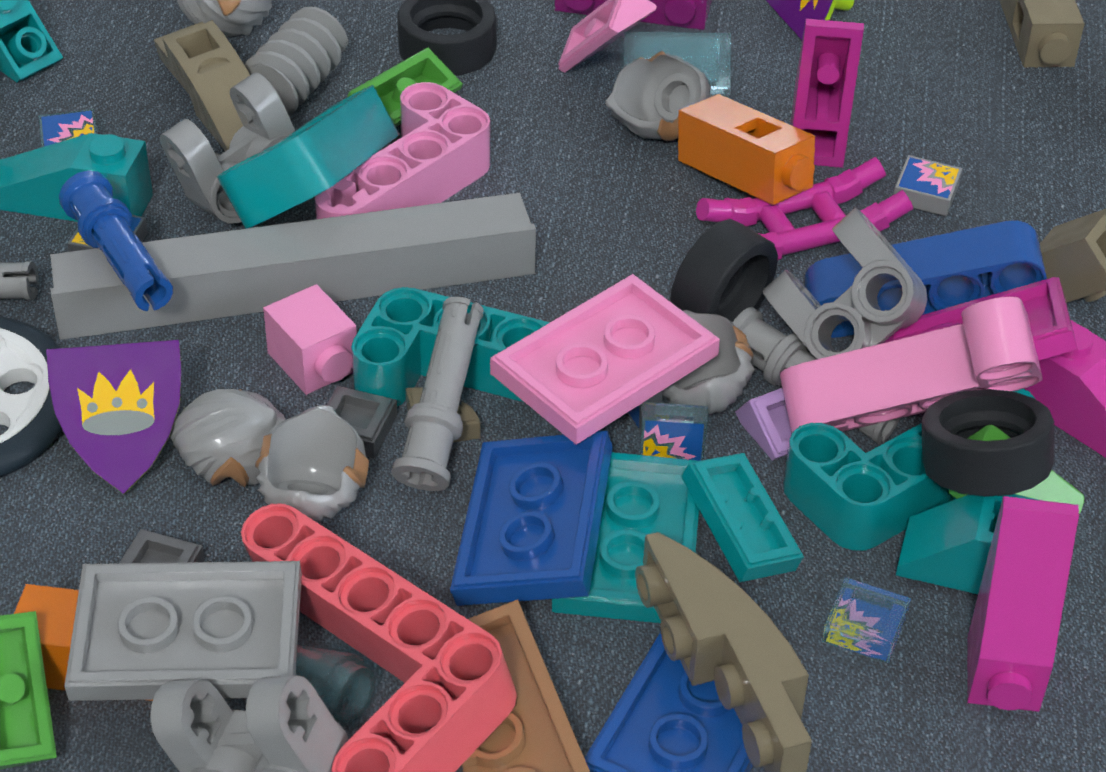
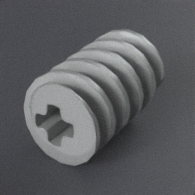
[245,7,349,117]

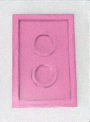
[490,274,720,445]

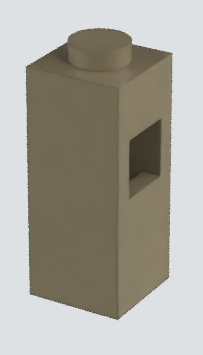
[999,0,1085,67]

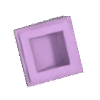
[735,388,792,461]

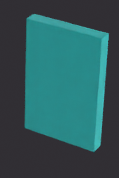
[552,452,699,623]

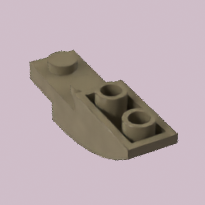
[154,20,250,151]
[635,532,812,772]

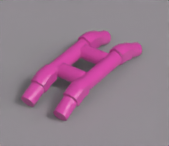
[696,157,913,260]

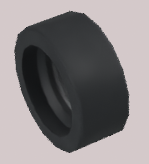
[397,0,496,76]
[670,219,778,322]
[922,389,1054,497]

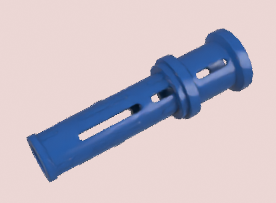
[59,170,173,311]

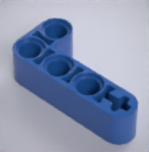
[805,220,1047,338]

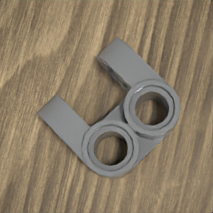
[160,72,295,223]
[762,208,927,359]
[150,675,349,772]

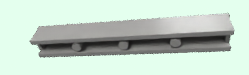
[50,193,536,340]

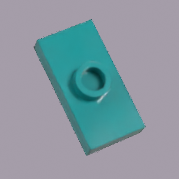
[681,453,804,582]

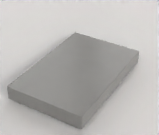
[64,561,302,701]

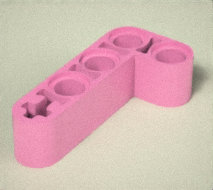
[315,82,490,219]
[780,296,1043,433]

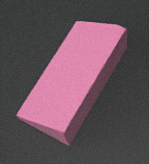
[558,0,657,73]

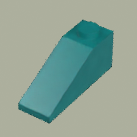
[0,133,153,222]

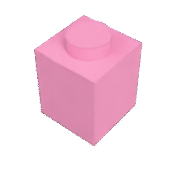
[263,284,357,395]

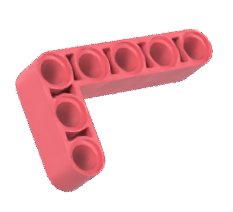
[241,504,517,772]

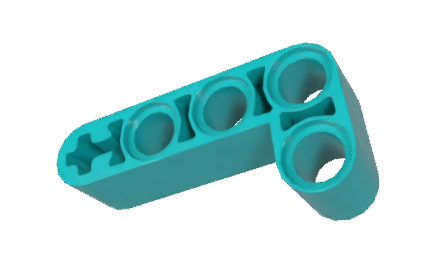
[216,85,399,229]
[351,287,550,407]
[783,389,1035,551]

